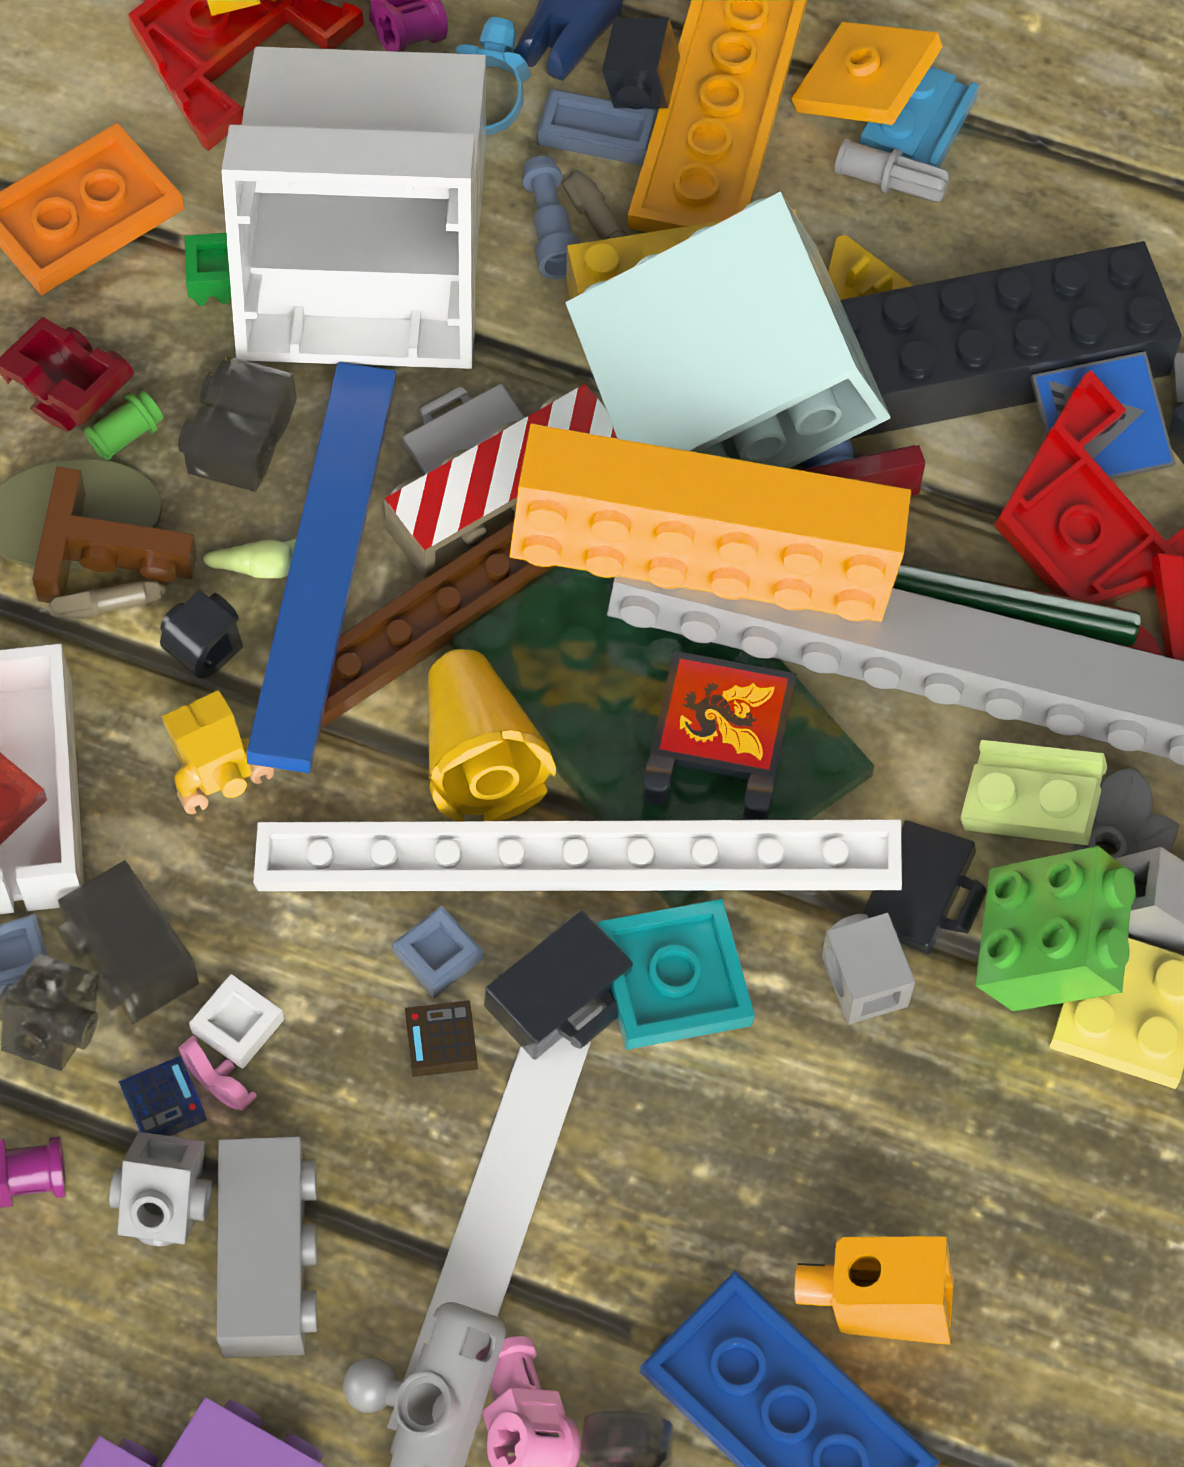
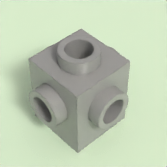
[109,1132,212,1246]

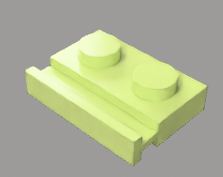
[960,740,1107,845]

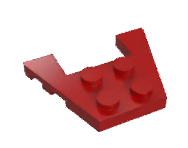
[128,0,364,151]
[993,370,1184,604]

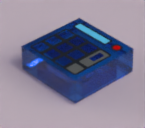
[118,1056,207,1136]

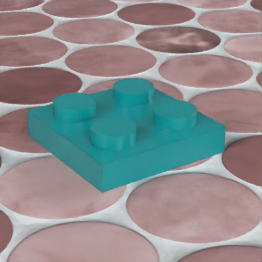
[597,899,755,1050]

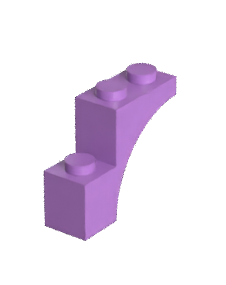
[80,1397,326,1467]

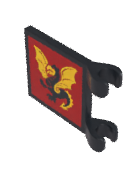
[642,651,797,820]

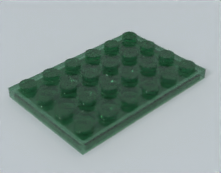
[449,565,875,908]

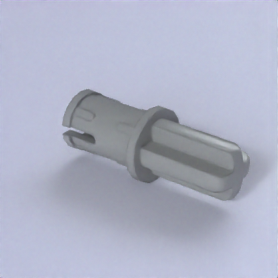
[835,138,950,203]

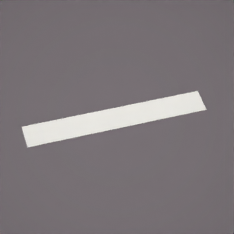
[387,1006,603,1431]

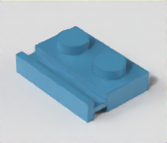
[859,66,979,167]

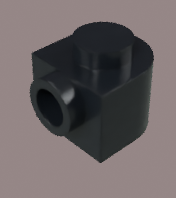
[160,590,243,679]

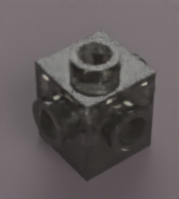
[0,953,99,1071]

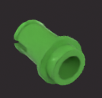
[84,390,164,461]

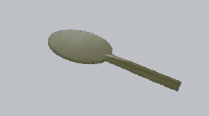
[0,459,162,569]

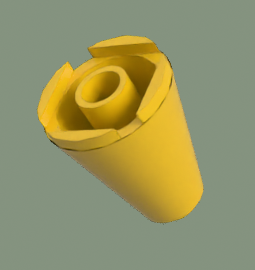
[428,649,556,822]

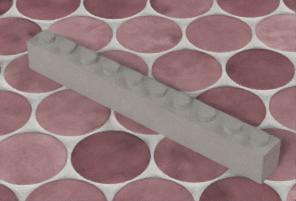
[607,576,1184,766]

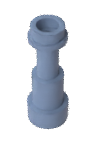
[522,156,580,280]

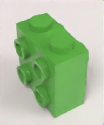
[975,846,1136,1011]

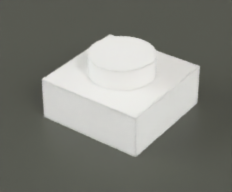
[189,974,284,1069]

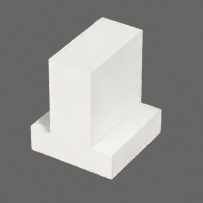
[222,47,486,369]

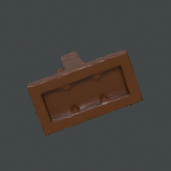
[32,466,196,603]

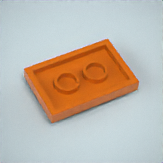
[0,122,185,296]

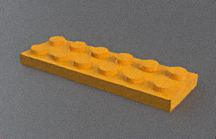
[627,0,808,232]

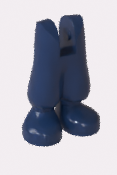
[513,0,624,81]

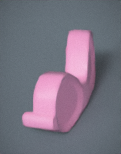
[178,1035,257,1111]

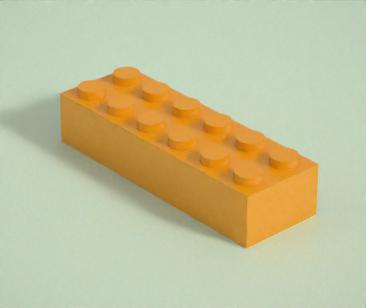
[510,424,911,622]

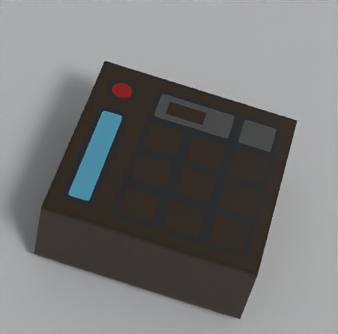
[405,1000,478,1077]

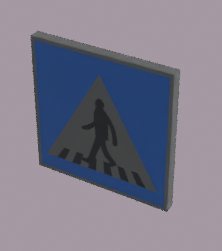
[1030,351,1176,480]

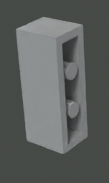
[217,1137,318,1358]

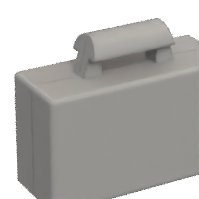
[402,384,525,475]

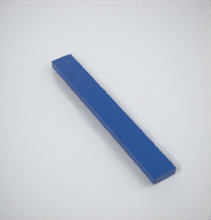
[247,362,396,773]

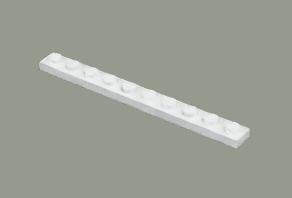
[253,820,902,891]

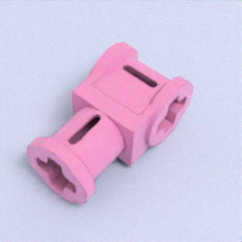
[476,1336,581,1467]

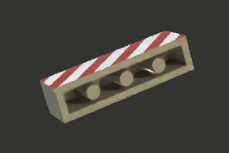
[384,383,618,579]

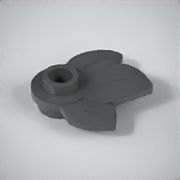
[1073,768,1179,859]

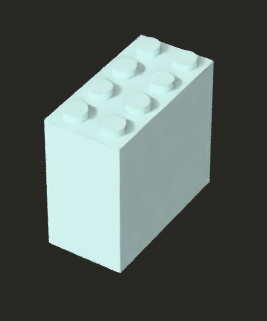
[565,191,891,468]

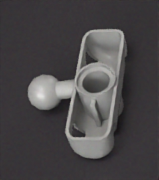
[343,1302,506,1467]

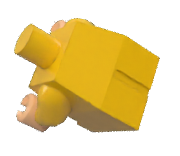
[161,690,274,815]

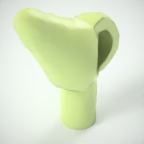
[203,538,297,578]

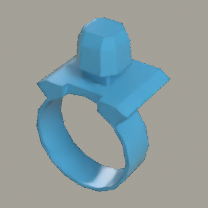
[455,17,531,135]

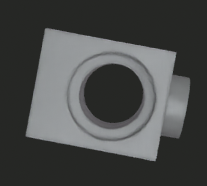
[821,913,915,1025]

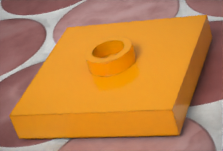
[791,22,943,125]

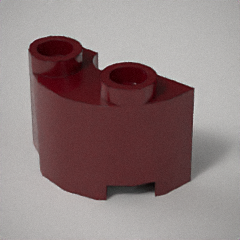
[0,317,134,432]

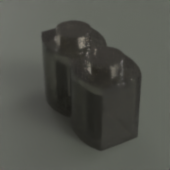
[178,356,297,492]

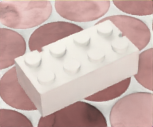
[0,644,86,914]

